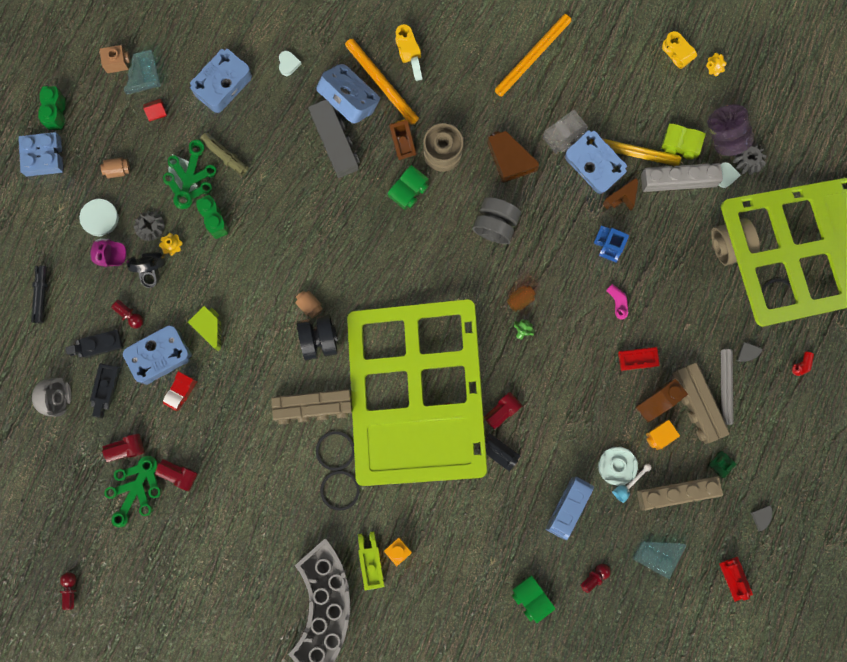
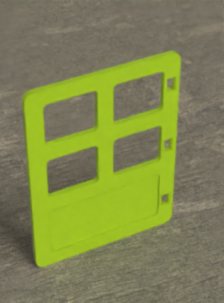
[721,178,847,327]
[347,299,488,486]

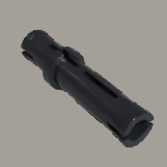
[31,265,48,324]

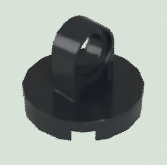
[126,252,167,288]

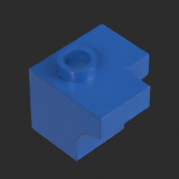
[593,226,629,263]

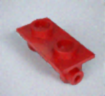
[719,557,753,602]

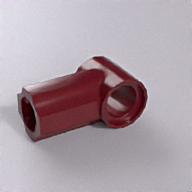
[484,391,523,430]
[102,434,145,463]
[155,459,198,492]

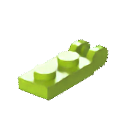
[358,531,385,590]

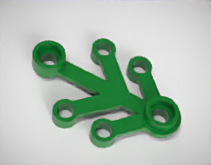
[163,140,216,210]
[104,456,162,527]

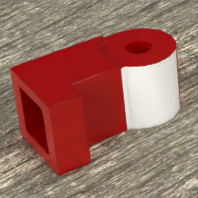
[163,371,197,411]

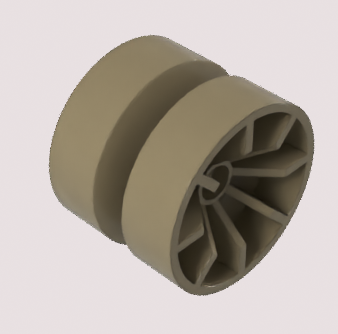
[424,123,463,172]
[711,218,760,266]

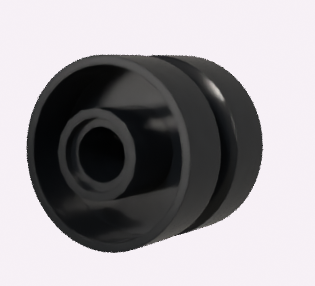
[297,315,338,361]

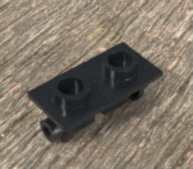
[478,433,521,472]

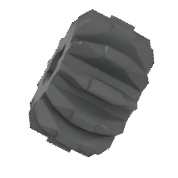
[733,142,767,176]

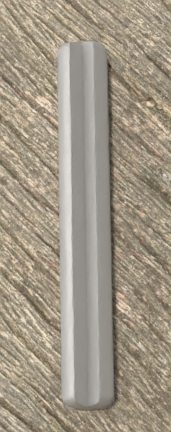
[721,349,733,425]

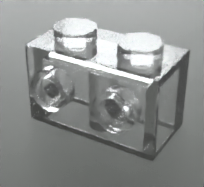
[543,110,588,154]

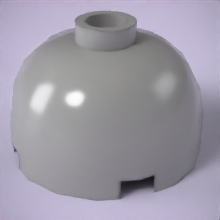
[32,378,71,417]

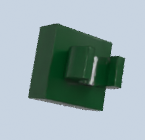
[708,451,736,478]

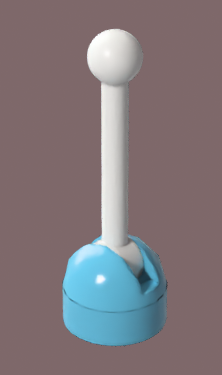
[612,464,652,503]

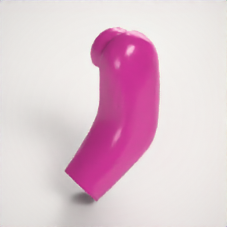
[606,284,628,319]

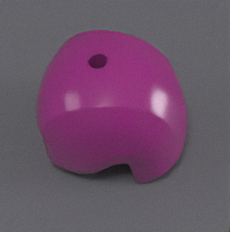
[90,239,126,267]

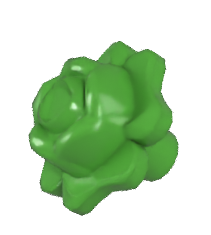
[514,319,535,339]

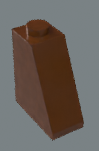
[487,131,539,183]
[635,379,688,423]

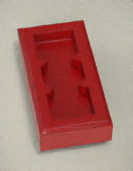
[618,347,660,371]

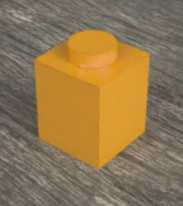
[646,420,680,450]
[384,537,412,566]

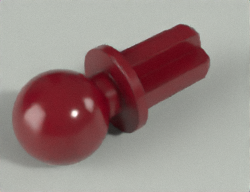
[111,300,144,329]
[580,563,611,593]
[60,572,77,610]

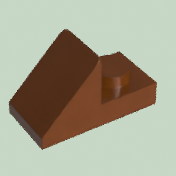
[389,119,416,160]
[603,178,638,211]

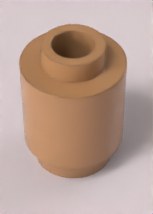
[101,157,130,179]
[295,291,323,319]

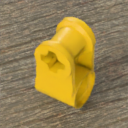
[395,24,421,63]
[662,31,697,69]

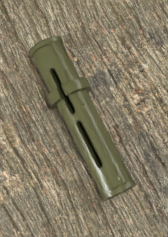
[200,132,249,176]

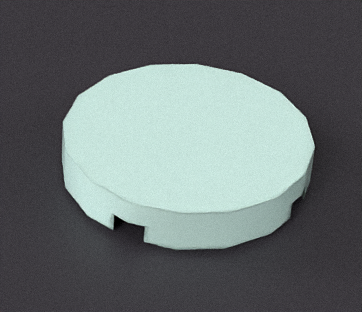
[79,199,119,237]
[598,447,638,486]

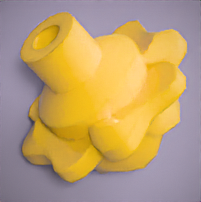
[706,53,727,76]
[159,233,183,256]

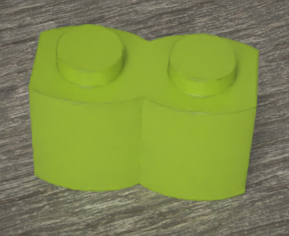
[661,124,706,160]

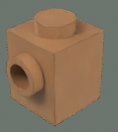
[100,45,131,73]

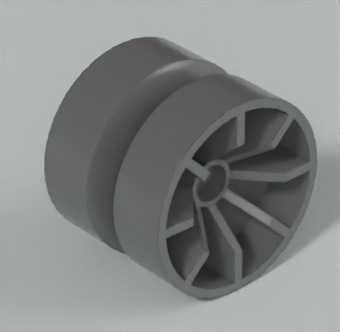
[472,197,521,244]

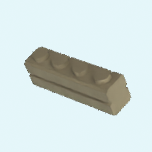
[672,363,730,444]
[271,389,352,425]
[637,476,723,510]

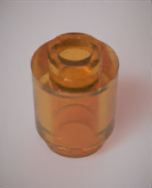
[506,285,536,312]

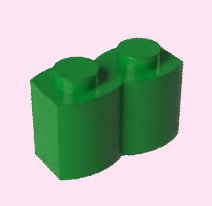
[38,86,66,130]
[388,165,429,210]
[196,195,228,239]
[511,575,556,624]

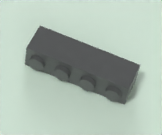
[308,100,360,178]

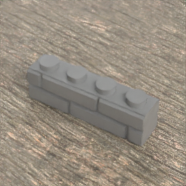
[641,163,723,192]

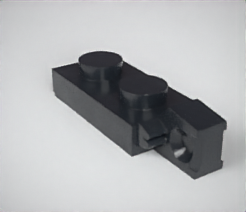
[65,330,123,358]
[90,363,120,419]

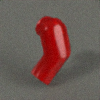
[792,352,814,376]

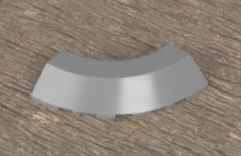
[288,538,350,662]

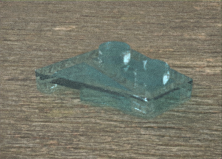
[124,50,161,95]
[633,542,687,579]

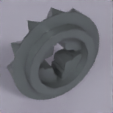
[133,211,165,241]

